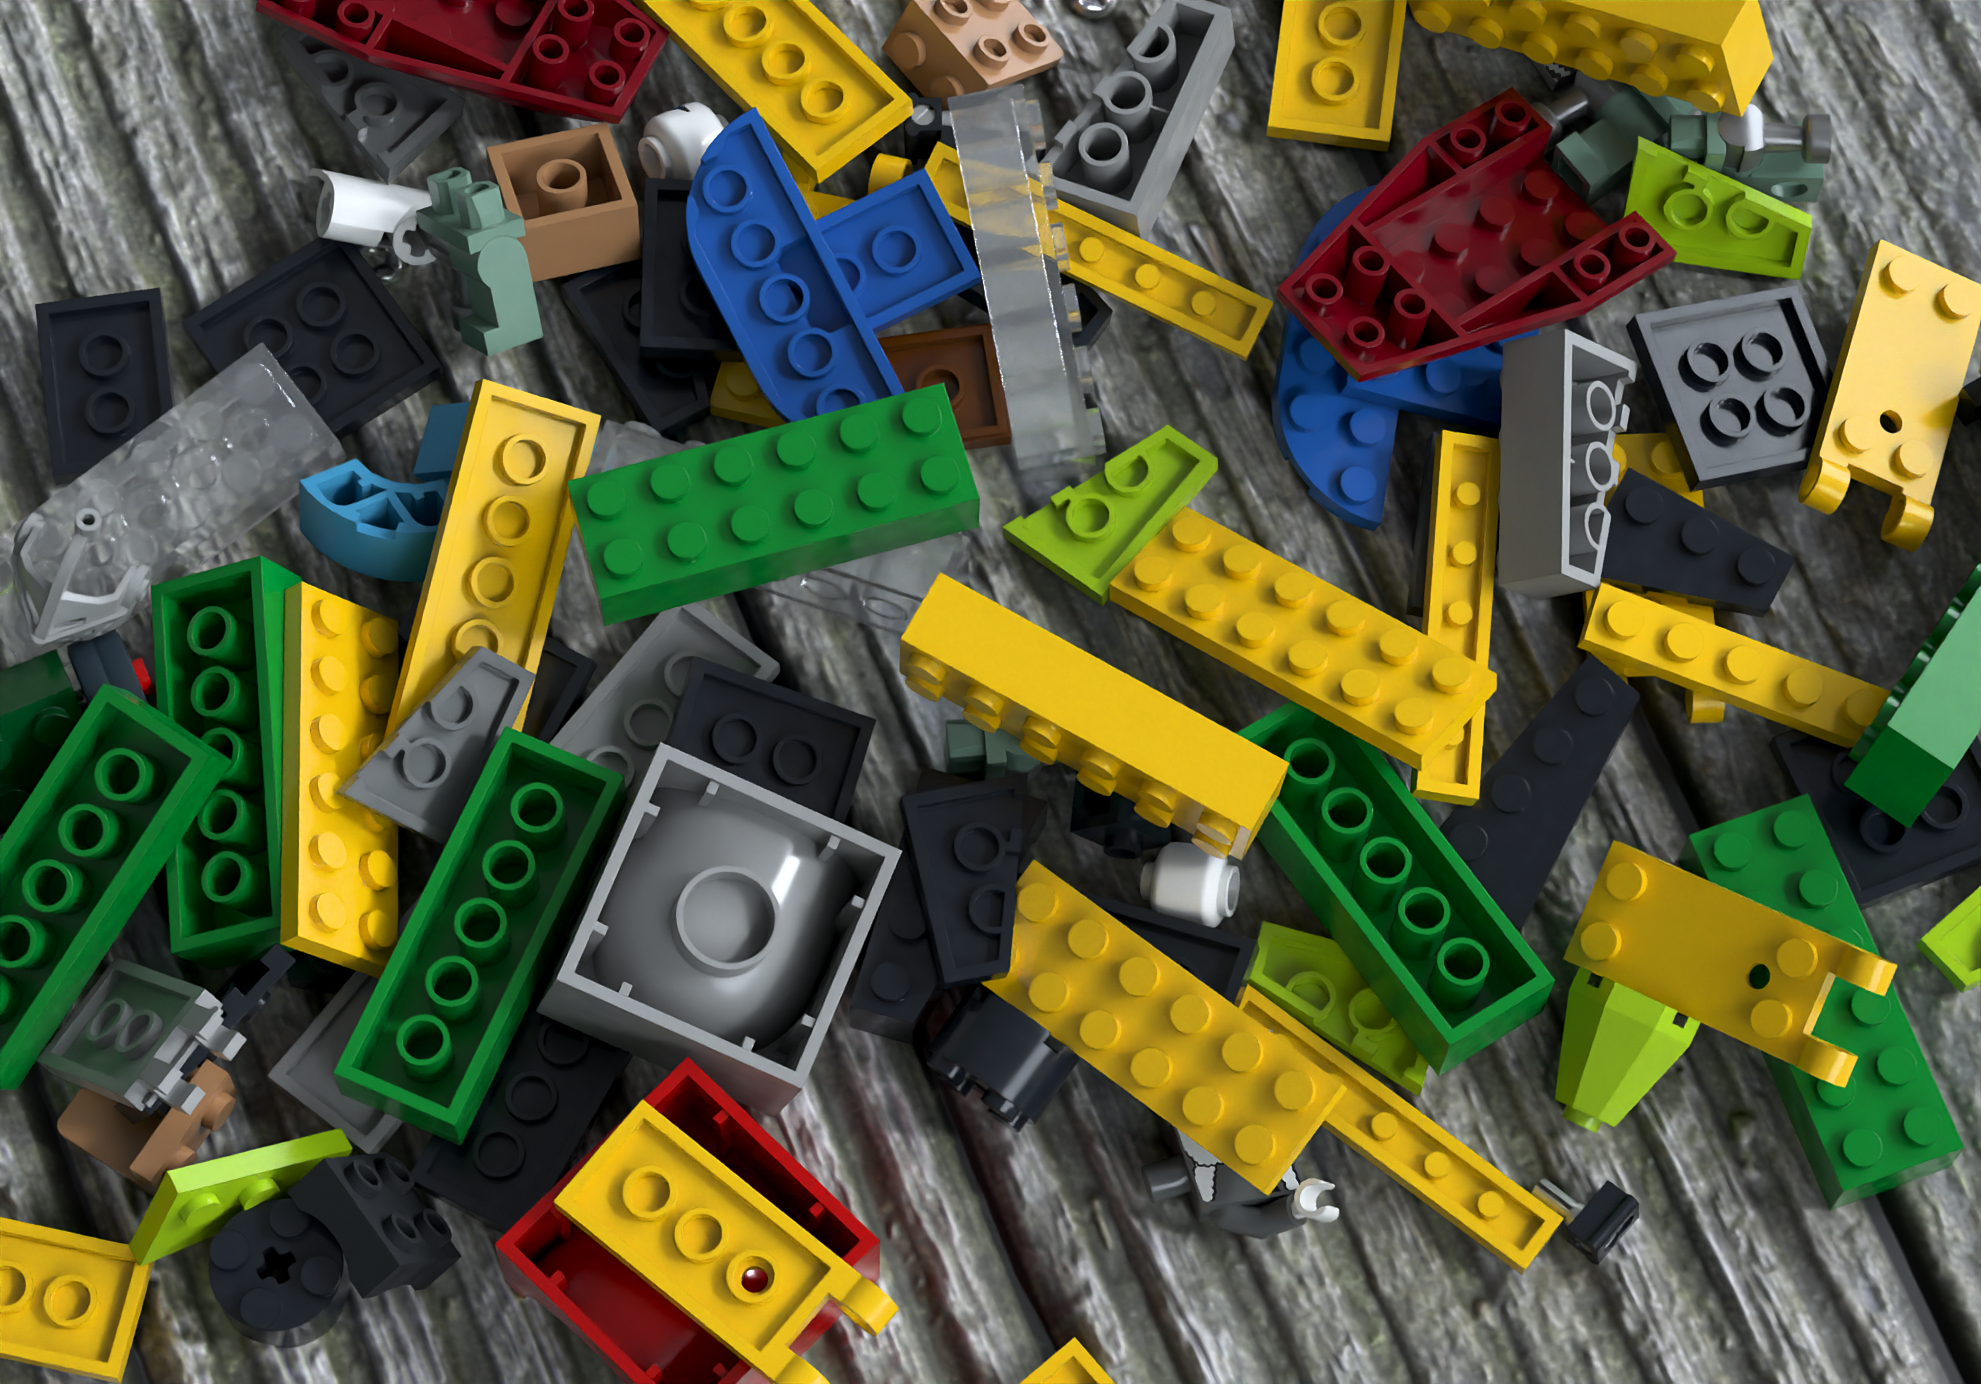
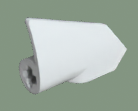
[308,168,436,265]

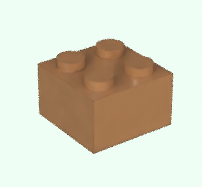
[486,122,642,283]

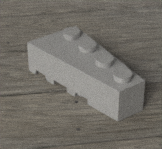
[1022,0,1235,241]
[1496,329,1638,600]

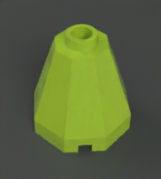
[1555,966,1701,1133]

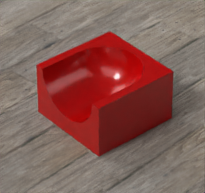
[494,1057,880,1384]

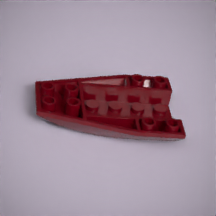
[255,0,670,124]
[1275,87,1677,383]

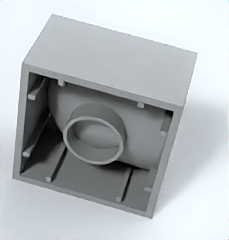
[536,742,902,1118]

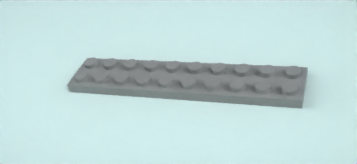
[267,602,780,1154]

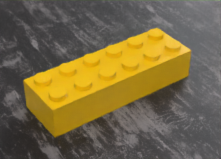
[1408,0,1774,117]
[899,572,1290,861]

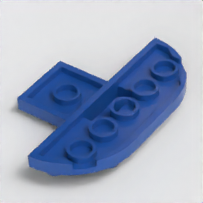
[686,107,981,423]
[1272,185,1540,532]

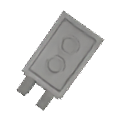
[36,957,247,1115]

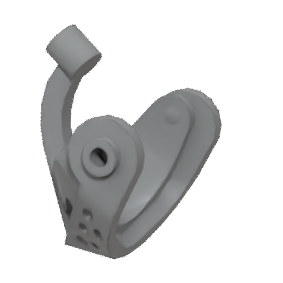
[11,508,152,645]

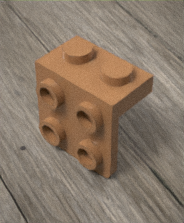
[882,0,1064,112]
[57,1059,238,1196]

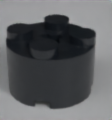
[926,985,1079,1133]
[209,1198,350,1348]

